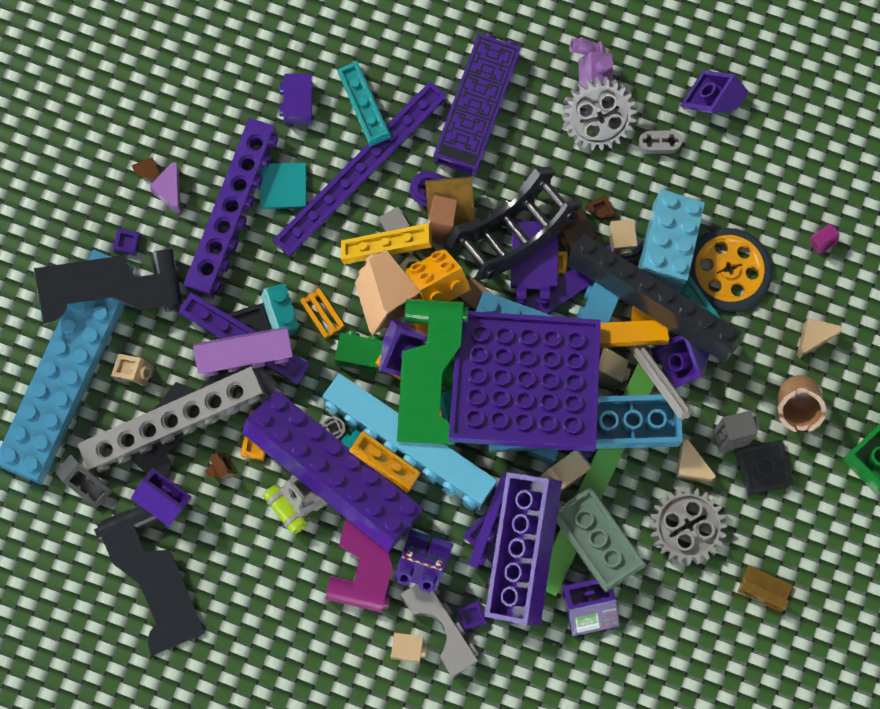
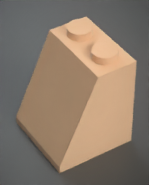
[355,250,420,336]

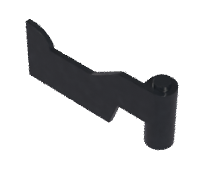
[94,505,205,656]

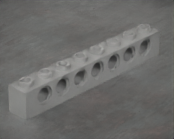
[77,367,266,473]

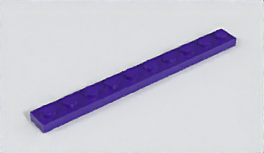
[273,81,447,257]

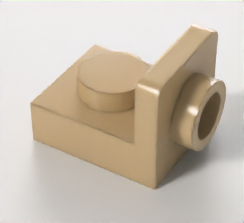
[111,354,153,386]

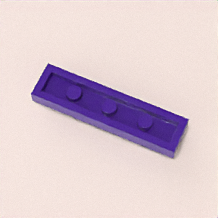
[468,474,506,569]

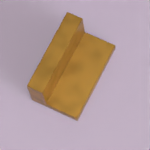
[737,565,793,612]

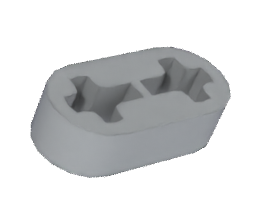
[638,130,682,154]

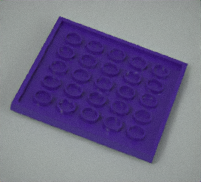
[449,311,601,452]

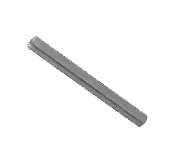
[627,345,691,420]

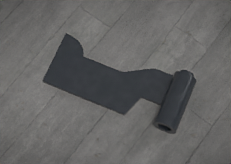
[34,249,183,325]
[125,368,244,479]

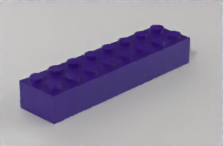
[242,390,423,553]

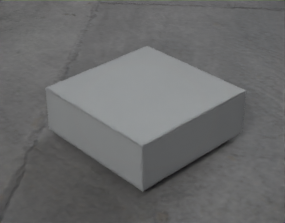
[378,207,410,232]

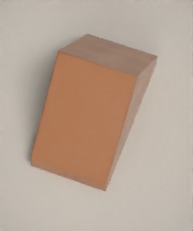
[427,194,457,245]

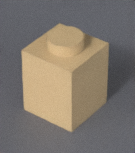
[609,219,637,257]
[391,632,427,663]

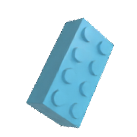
[638,189,705,293]

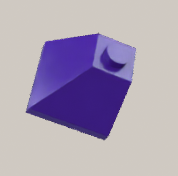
[680,70,749,113]
[379,318,428,377]
[651,335,709,389]

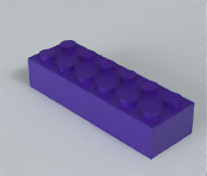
[485,472,562,625]

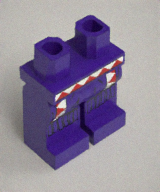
[395,529,454,593]

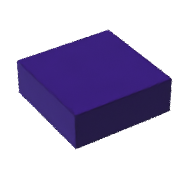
[113,228,141,256]
[456,600,487,632]

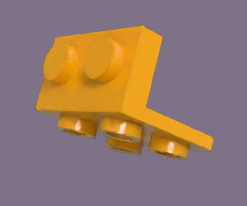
[405,250,471,301]

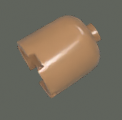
[778,375,826,432]

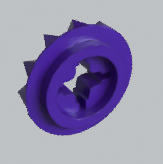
[410,171,443,207]

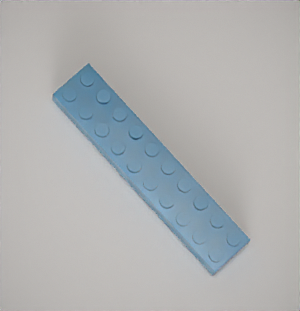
[0,250,139,485]

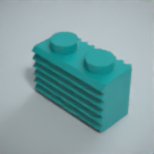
[261,284,299,336]

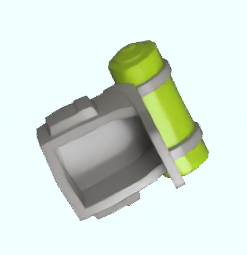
[263,475,328,534]

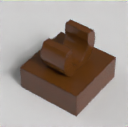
[205,453,237,479]

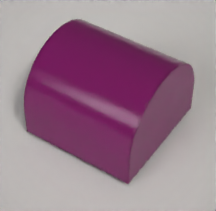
[809,224,840,255]

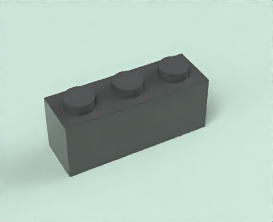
[713,410,760,454]

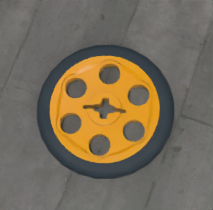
[689,228,773,312]

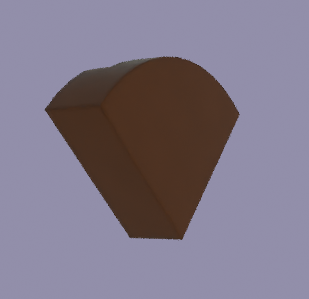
[131,157,160,181]
[585,195,616,219]

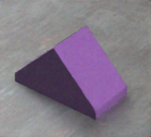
[150,162,181,213]

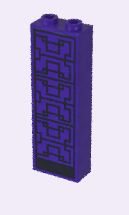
[433,33,521,177]

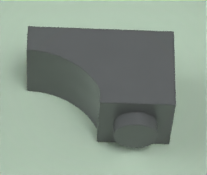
[55,455,112,509]

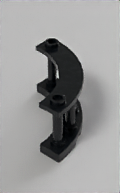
[445,166,583,281]

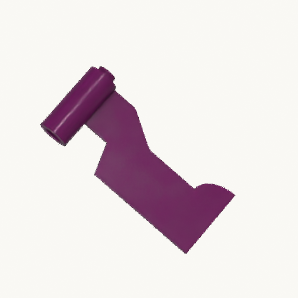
[325,477,407,613]

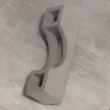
[401,584,479,678]

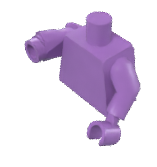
[564,37,613,108]

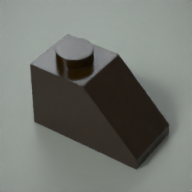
[558,197,596,254]

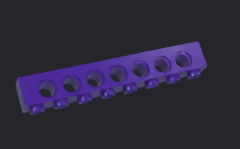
[183,118,279,299]

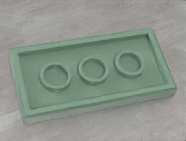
[556,487,646,593]

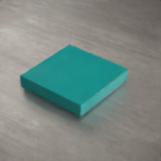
[260,163,306,210]

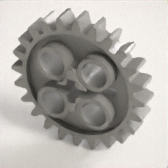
[562,77,637,150]
[649,487,727,566]

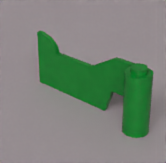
[397,299,468,445]

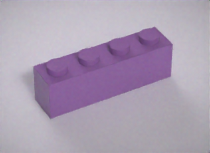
[193,327,293,377]

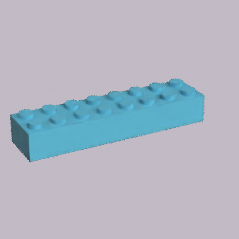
[323,373,497,512]

